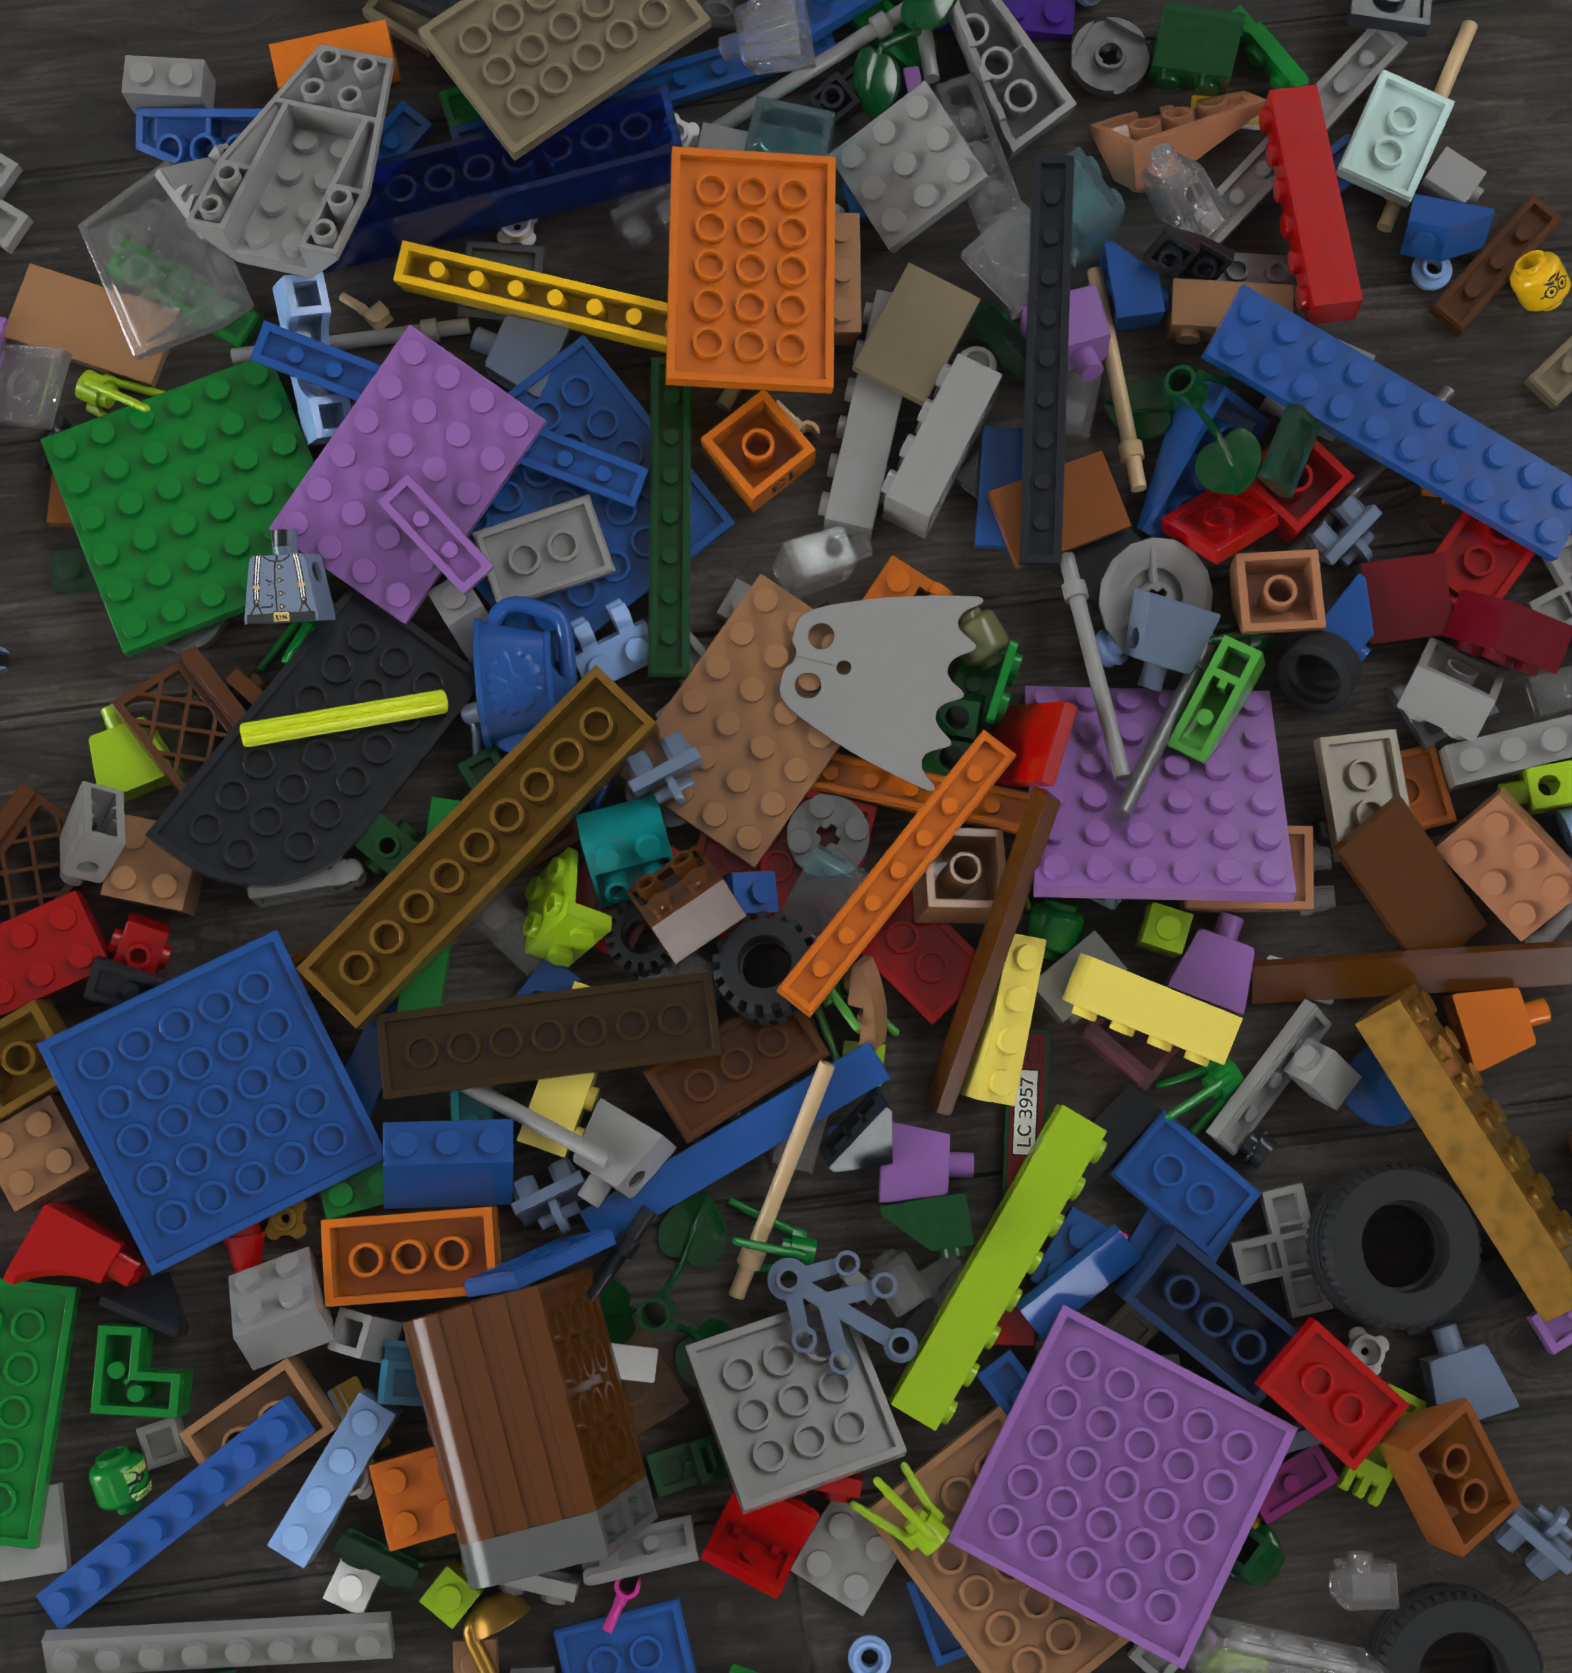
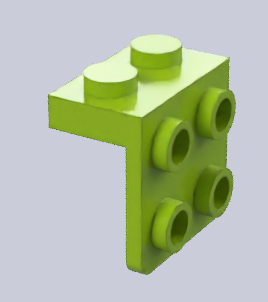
[523,847,612,967]

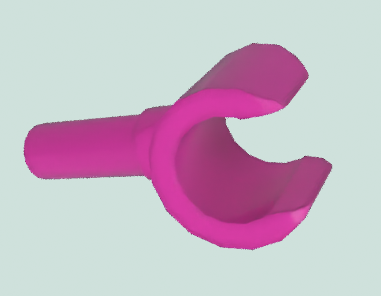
[602,1577,641,1634]

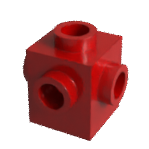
[107,911,173,973]

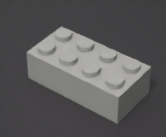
[879,353,1003,539]

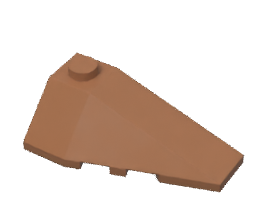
[1090,91,1266,193]

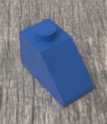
[1400,194,1495,262]
[1099,241,1169,332]
[1317,573,1374,673]

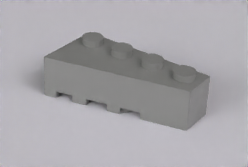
[948,0,1077,162]

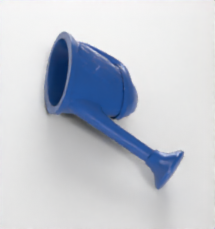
[473,595,615,811]

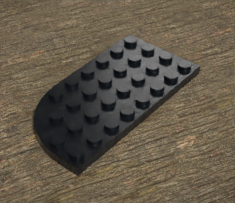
[145,586,476,888]

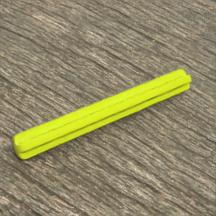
[240,690,448,747]

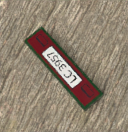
[1001,1029,1051,1196]

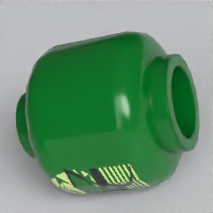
[89,1446,152,1515]

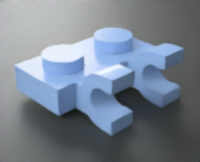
[571,598,648,682]

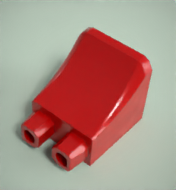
[3,1200,148,1287]

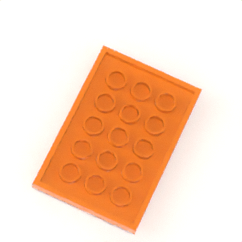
[666,146,836,394]

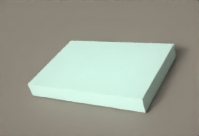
[1336,69,1455,208]

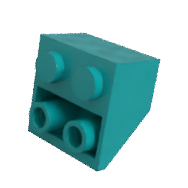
[575,795,673,908]

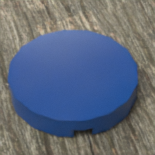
[1345,1046,1413,1127]

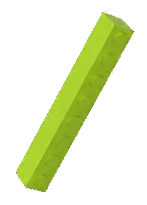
[887,1105,1107,1431]

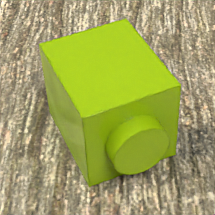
[1134,902,1194,959]
[419,1557,484,1629]

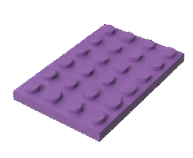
[269,324,547,624]

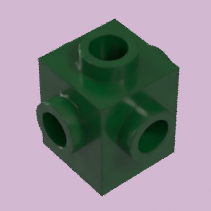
[354,813,420,879]

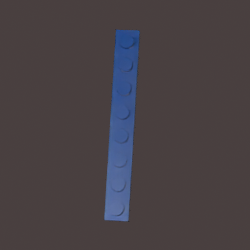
[36,1395,316,1629]

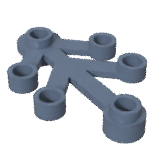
[767,1250,918,1375]

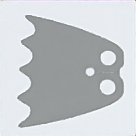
[779,596,984,791]

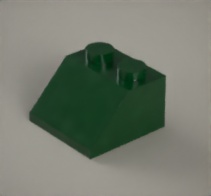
[1146,2,1245,96]
[877,1191,975,1258]

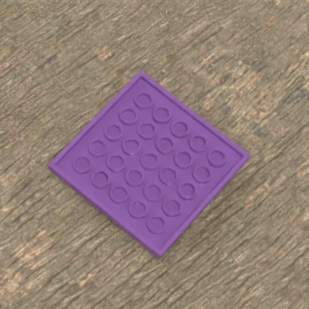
[1024,686,1296,902]
[946,1305,1298,1670]

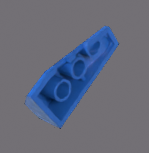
[136,108,262,165]
[1137,381,1271,539]

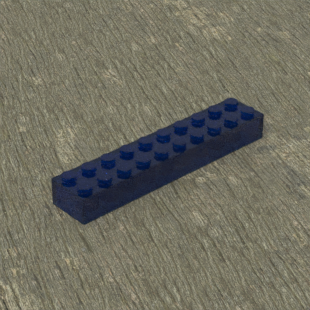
[323,84,683,274]

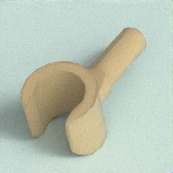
[339,292,394,330]
[776,400,820,439]

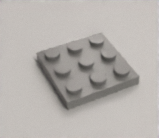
[828,81,991,254]

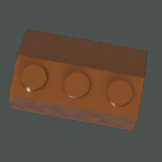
[1377,1398,1521,1558]

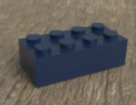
[1113,1225,1298,1407]

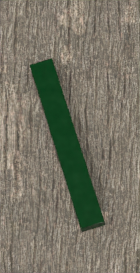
[648,357,692,680]

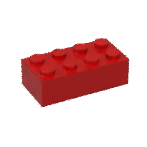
[0,890,113,1019]

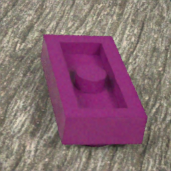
[1258,1445,1339,1525]

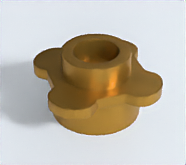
[265,1200,307,1240]

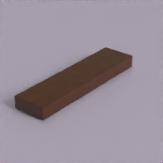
[1428,193,1563,336]

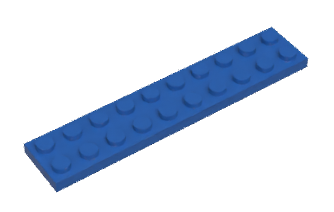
[1201,284,1572,562]

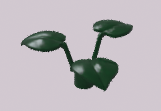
[853,0,957,120]
[1104,365,1262,496]
[600,1193,733,1388]

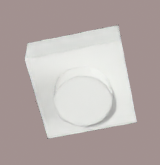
[323,1555,383,1613]

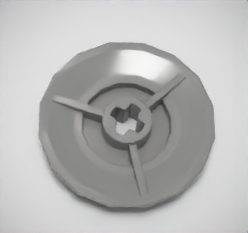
[1099,537,1213,649]

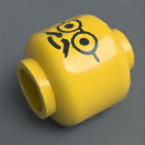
[1509,250,1571,312]

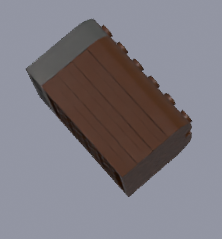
[402,1266,658,1589]

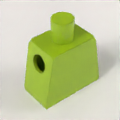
[89,705,185,803]
[1497,760,1572,815]

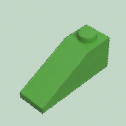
[1167,635,1265,764]

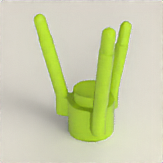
[75,369,166,417]
[849,1462,950,1556]

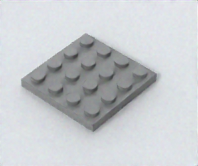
[684,1303,907,1514]

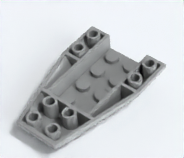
[186,44,395,278]

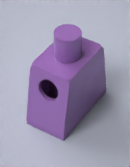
[1019,284,1111,381]
[1163,912,1255,1016]
[878,1122,974,1202]

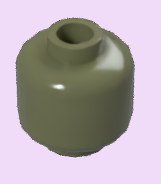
[958,606,1009,670]

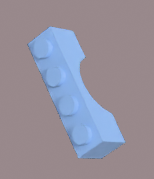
[272,271,351,447]
[267,1388,404,1568]

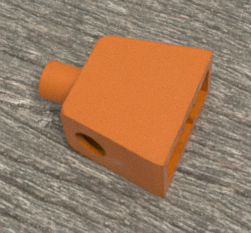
[1440,987,1551,1072]

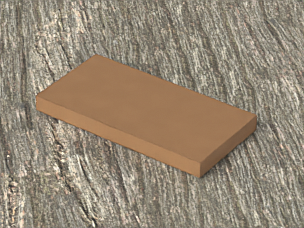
[4,263,183,388]

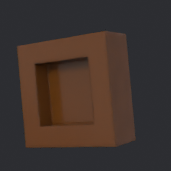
[225,667,268,704]

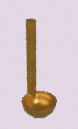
[463,1591,531,1673]

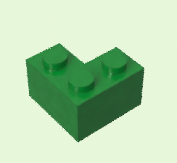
[90,1322,194,1418]

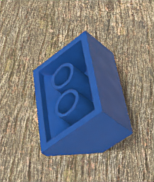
[383,1119,513,1209]

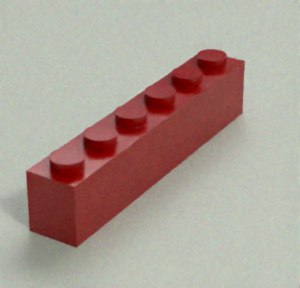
[1259,84,1363,325]

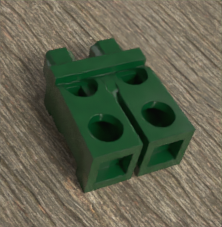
[922,693,986,776]

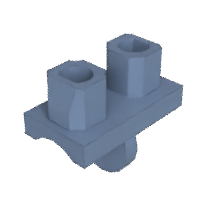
[1303,494,1382,567]
[625,731,704,807]
[511,1157,587,1234]
[1494,1503,1572,1581]

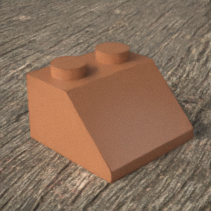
[1228,549,1326,634]

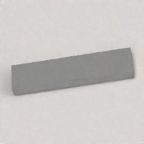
[1206,999,1332,1156]

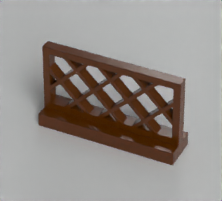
[111,645,247,794]
[0,783,93,919]

